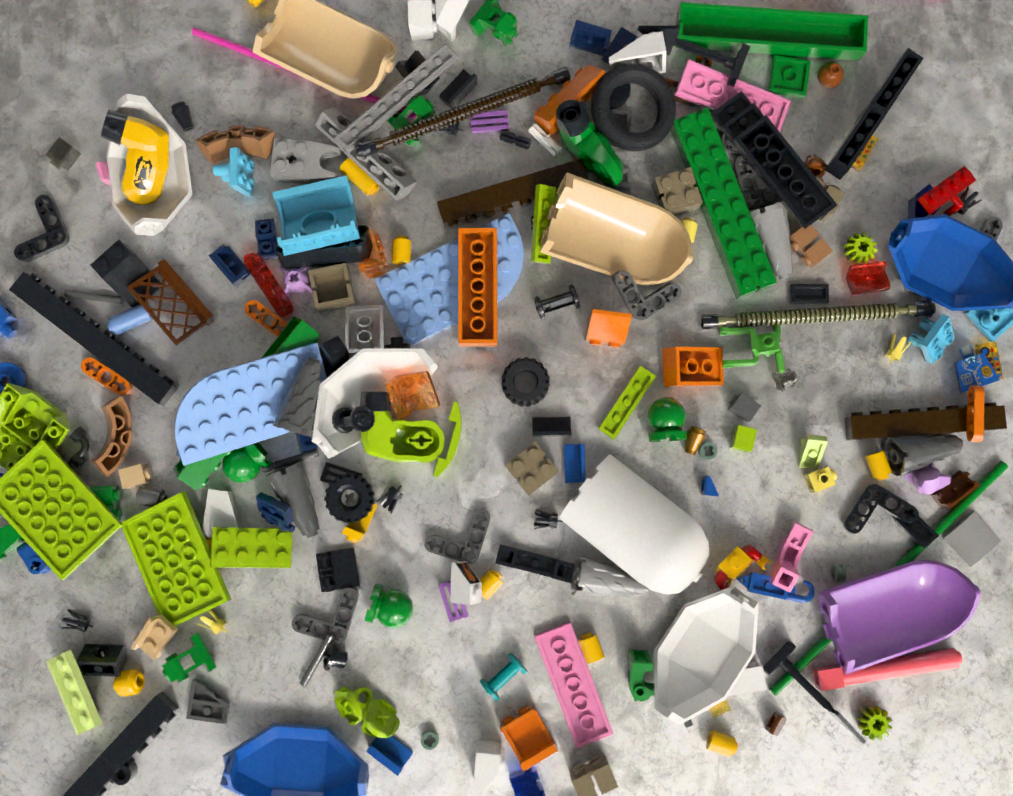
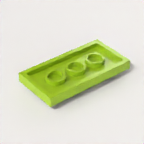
[210,527,292,568]

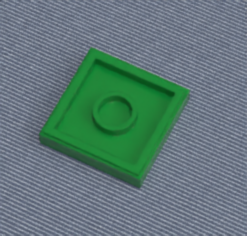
[768,55,811,98]

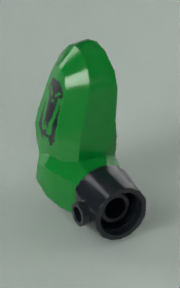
[556,100,623,189]

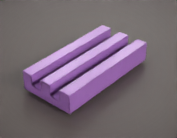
[471,110,509,134]
[438,581,469,622]

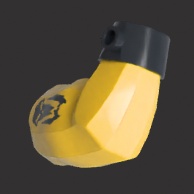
[101,110,170,206]

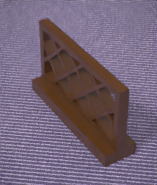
[127,259,214,346]

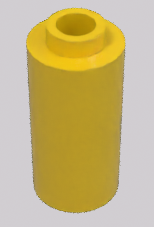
[339,158,380,196]

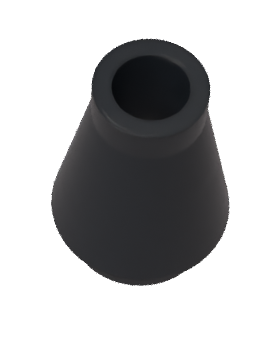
[171,102,194,132]

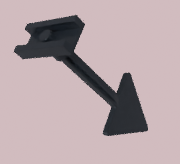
[637,25,750,87]
[763,641,866,744]

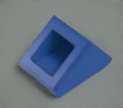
[701,476,719,497]

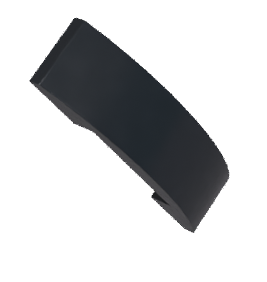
[495,544,576,583]

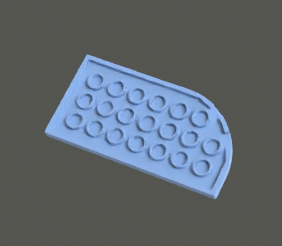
[374,213,524,346]
[174,342,327,466]

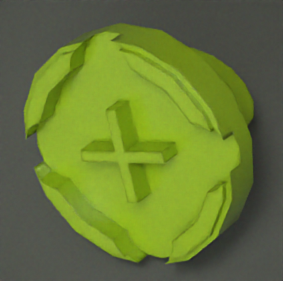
[334,686,373,726]
[361,699,400,738]

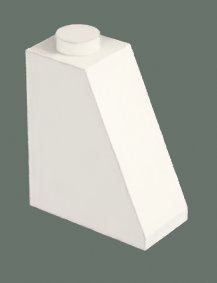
[202,486,243,537]

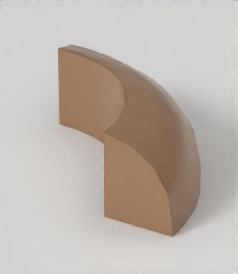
[196,125,275,165]
[91,396,133,477]

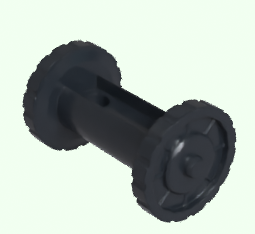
[534,284,580,321]
[332,406,375,433]

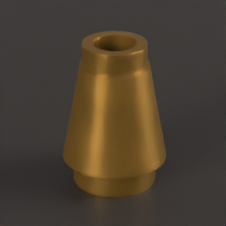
[684,426,706,455]

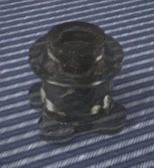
[772,368,798,392]

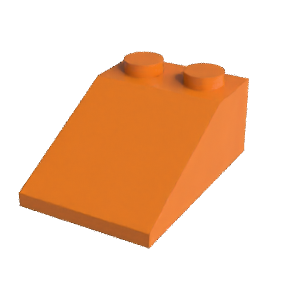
[585,309,632,348]
[662,347,724,387]

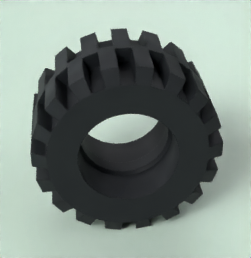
[501,357,550,407]

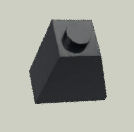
[319,336,349,378]

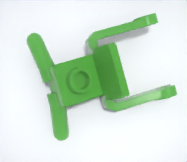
[719,324,785,373]

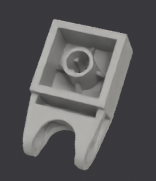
[270,138,341,184]

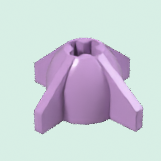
[278,266,314,300]
[904,463,951,494]

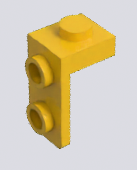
[342,503,377,543]

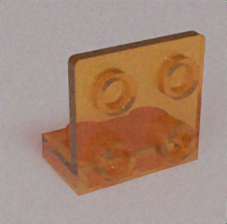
[358,229,389,280]
[385,371,441,420]

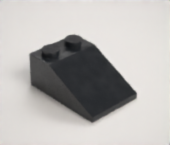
[90,240,162,307]

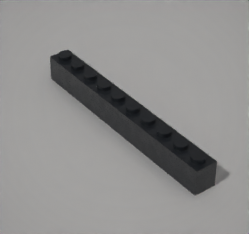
[9,272,178,406]

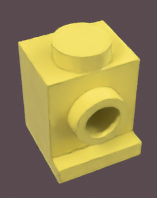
[803,466,837,493]

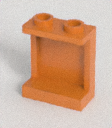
[500,705,558,771]

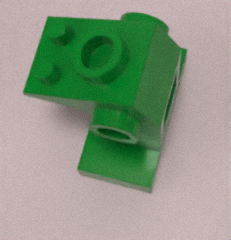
[468,0,518,47]
[387,95,436,147]
[162,633,217,683]
[628,649,654,702]

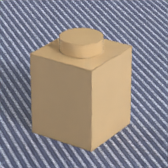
[118,464,152,489]

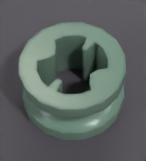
[698,442,717,460]
[831,564,846,582]
[421,731,439,750]

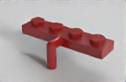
[917,166,976,216]

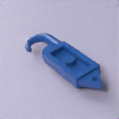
[737,572,815,603]

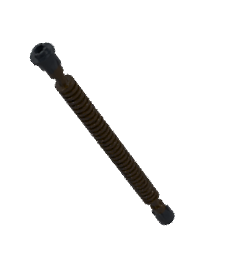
[354,66,571,160]

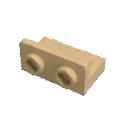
[131,614,178,660]

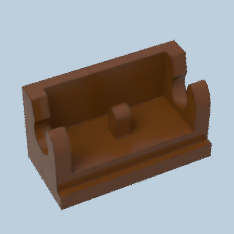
[930,470,980,509]

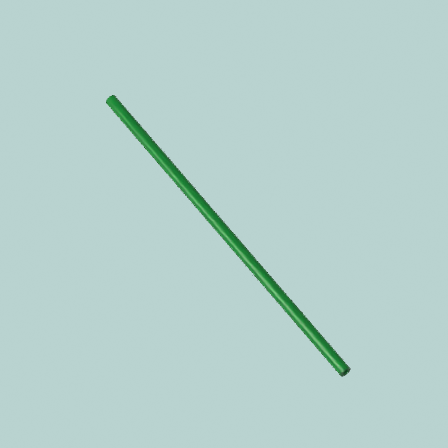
[769,461,1008,696]

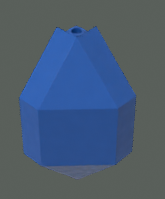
[888,214,1013,311]
[220,723,369,796]

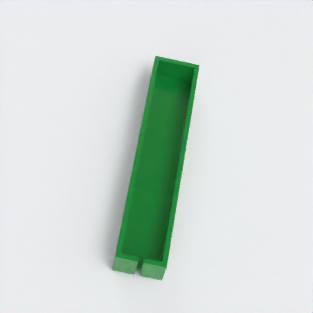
[675,2,868,61]
[670,108,777,300]
[173,316,320,491]

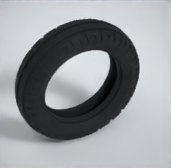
[591,64,676,152]

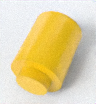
[391,236,411,265]
[865,450,892,481]
[480,569,504,600]
[578,632,605,664]
[706,730,738,757]

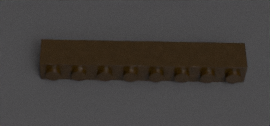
[437,158,589,228]
[844,402,1007,440]

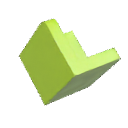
[730,425,757,453]

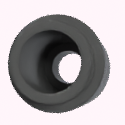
[136,486,167,507]

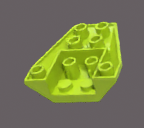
[0,383,70,471]

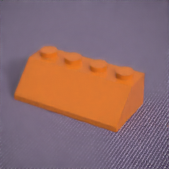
[534,64,606,136]

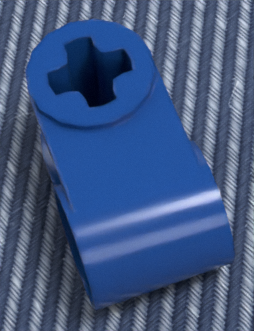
[17,542,51,574]

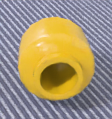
[113,669,145,697]

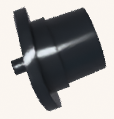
[323,643,348,671]

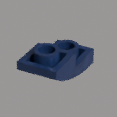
[601,26,637,64]
[255,218,278,261]

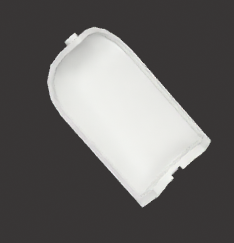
[559,454,709,594]

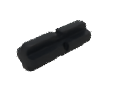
[500,130,531,149]

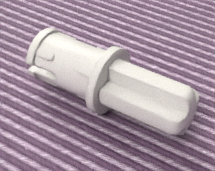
[529,123,562,157]

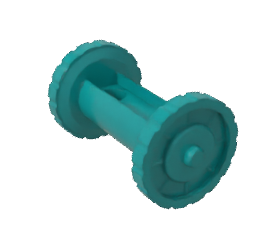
[480,652,528,701]

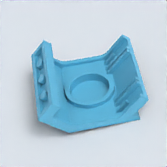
[272,175,360,256]

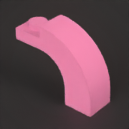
[771,522,813,592]

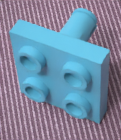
[213,147,255,196]
[965,308,1013,343]
[908,314,955,365]

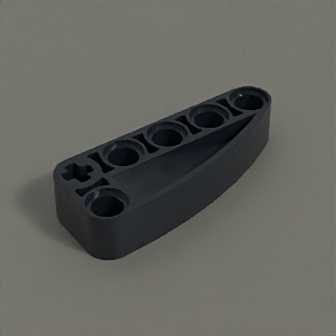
[275,225,373,268]

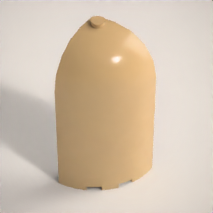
[252,0,398,99]
[540,172,693,285]

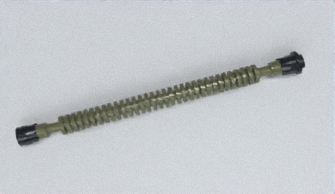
[701,299,936,330]

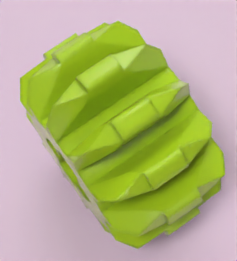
[844,232,878,265]
[857,706,893,740]

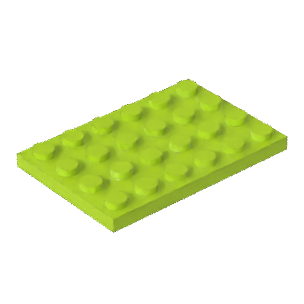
[0,440,123,580]
[121,491,232,626]

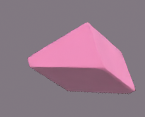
[96,162,110,185]

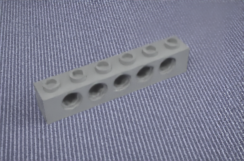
[315,106,417,201]

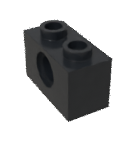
[76,644,127,677]

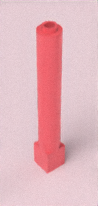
[812,648,962,691]

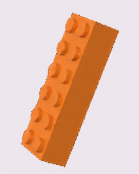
[458,228,498,347]

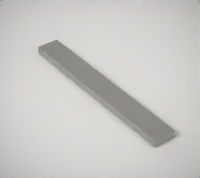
[334,43,458,154]

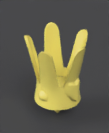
[885,333,912,363]
[197,609,227,635]

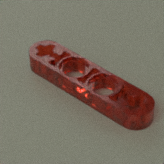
[244,252,293,317]

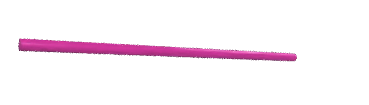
[192,27,417,119]

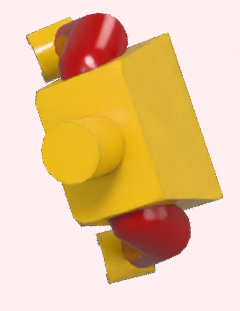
[714,544,772,591]

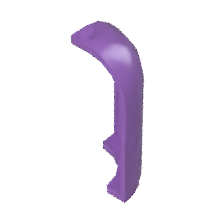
[819,560,981,674]

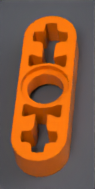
[244,300,288,337]
[81,357,133,396]
[966,385,985,442]

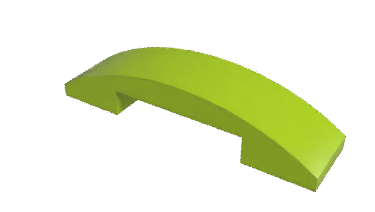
[433,402,462,477]

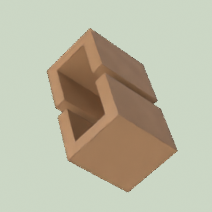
[789,225,833,269]

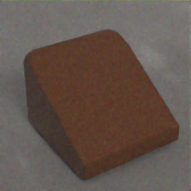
[765,712,787,736]

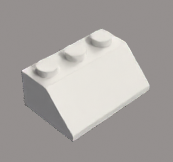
[408,0,437,40]
[472,739,505,796]

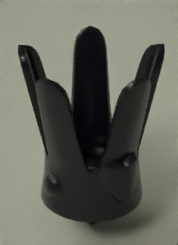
[434,122,463,136]
[954,187,982,215]
[376,485,403,514]
[534,509,563,530]
[61,609,93,633]

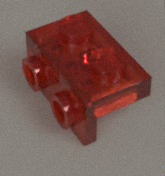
[845,261,891,295]

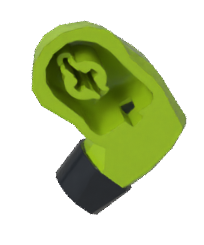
[359,392,445,463]

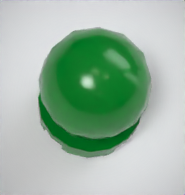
[647,397,687,442]
[222,442,273,483]
[365,584,413,628]

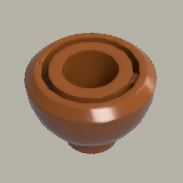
[817,62,844,88]
[804,154,827,177]

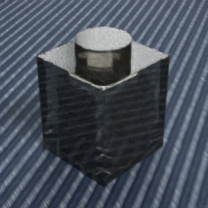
[46,137,81,171]

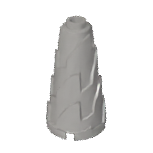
[750,203,793,279]
[571,556,649,597]

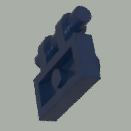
[256,492,295,533]

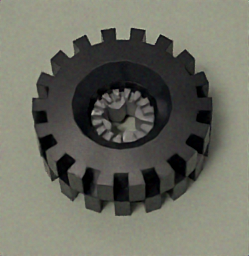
[324,474,375,523]

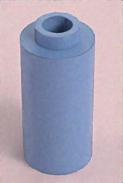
[107,304,153,335]

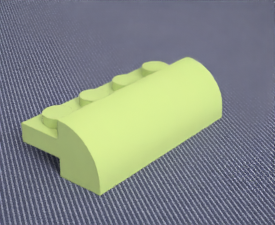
[46,650,102,735]

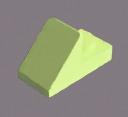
[798,434,828,470]

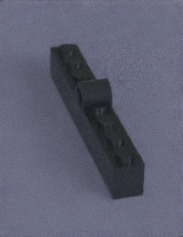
[824,48,924,180]
[63,691,179,796]

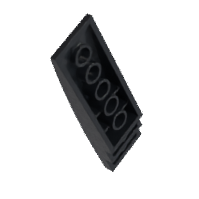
[711,91,838,229]

